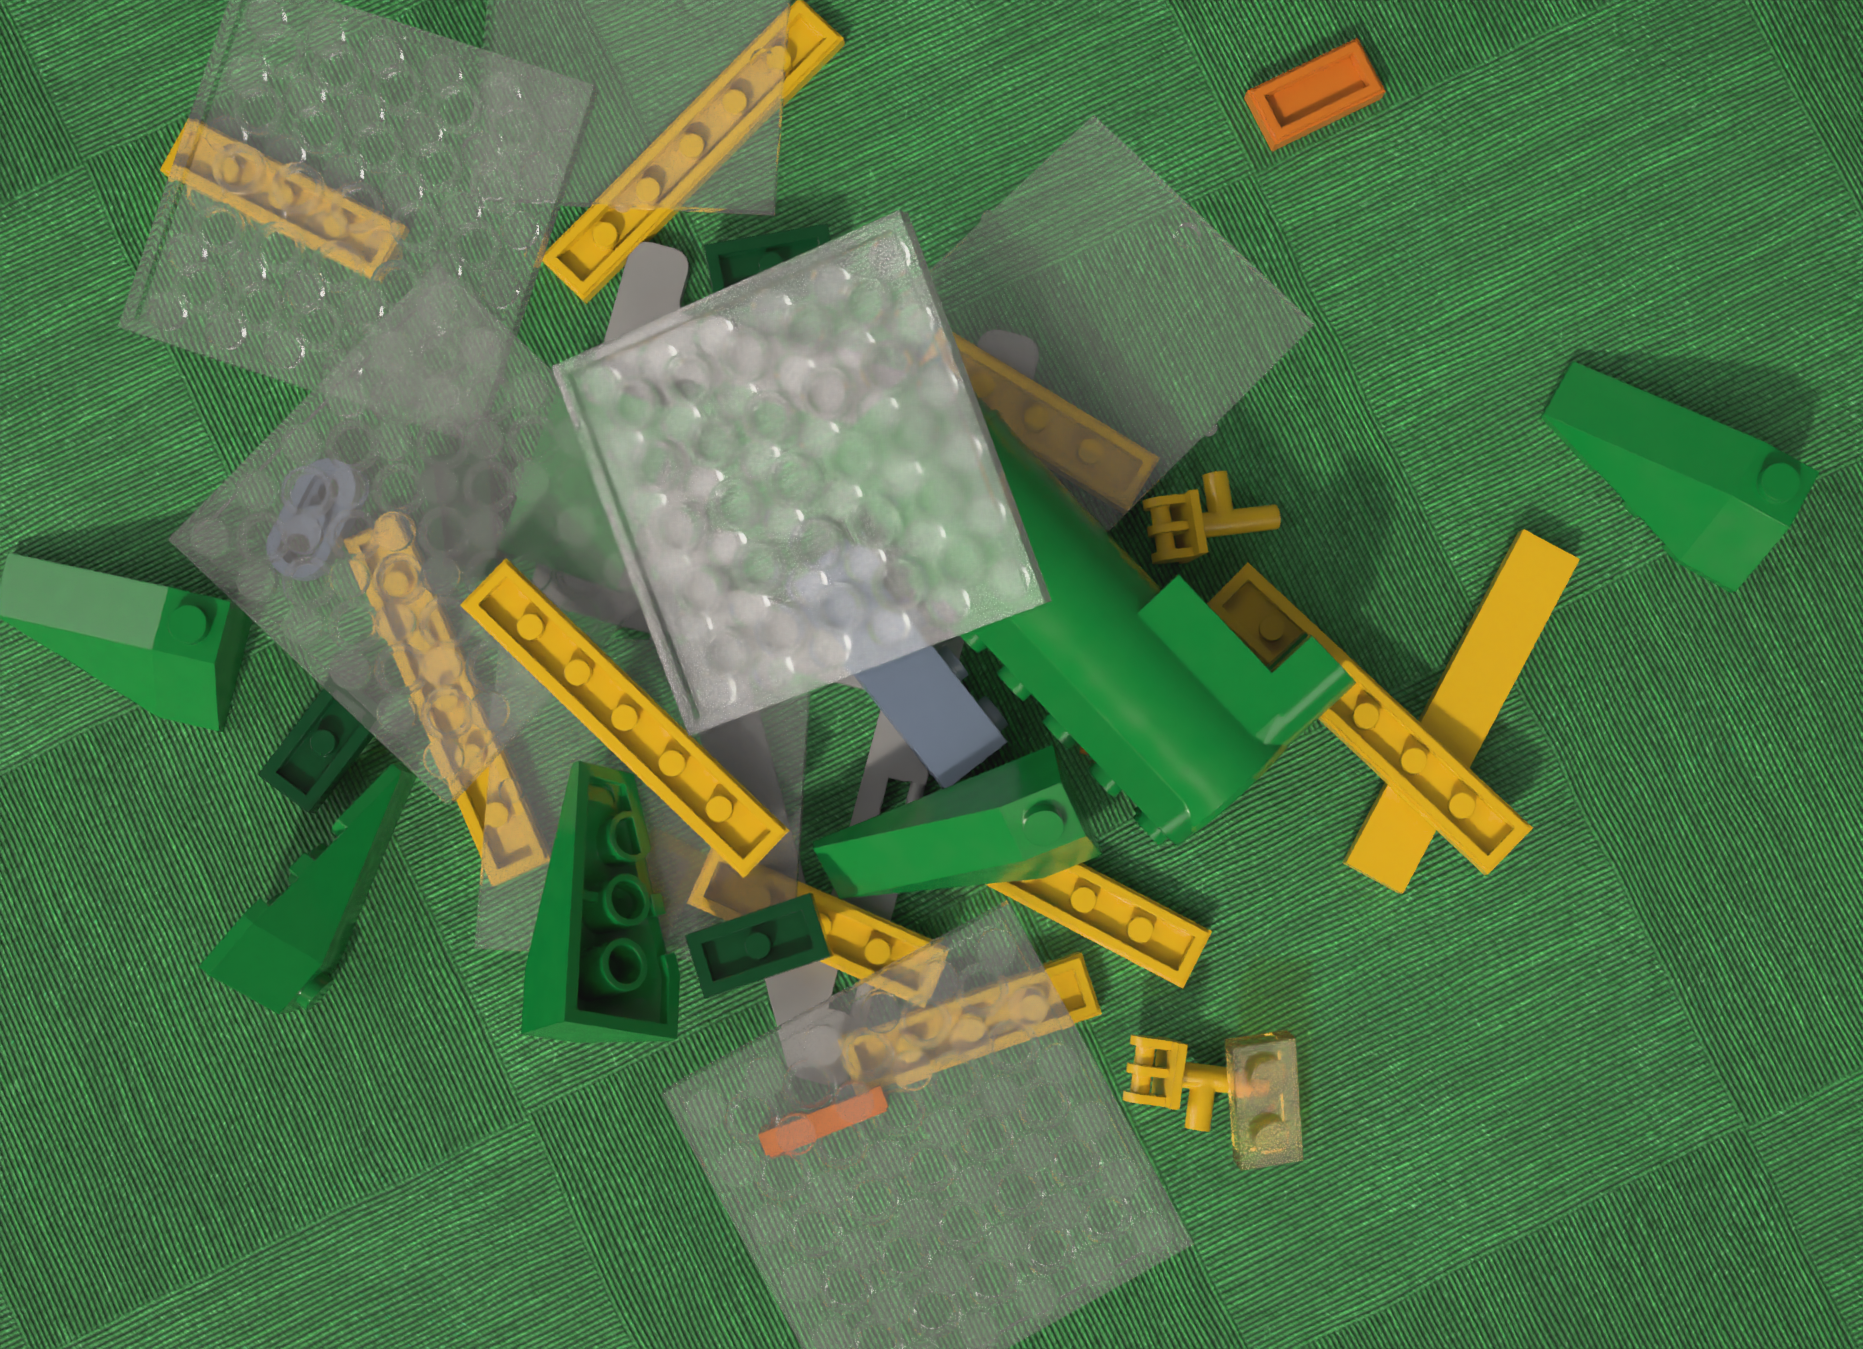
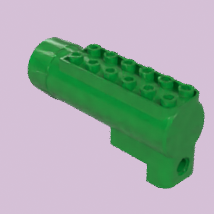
[826,356,1356,847]

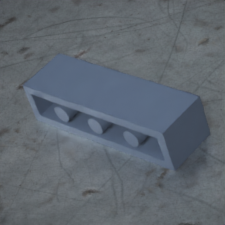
[786,538,1008,789]

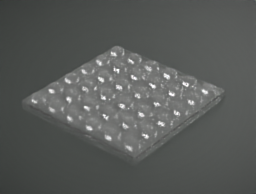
[118,0,599,446]
[551,210,1052,736]
[168,263,717,805]
[662,900,1194,1349]

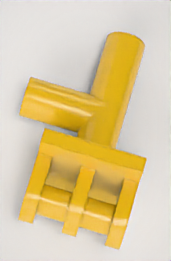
[1142,471,1281,564]
[1122,1034,1263,1132]

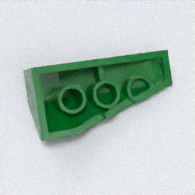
[1540,361,1820,593]
[0,552,255,732]
[813,745,1102,899]
[521,761,680,1043]
[198,763,417,1014]

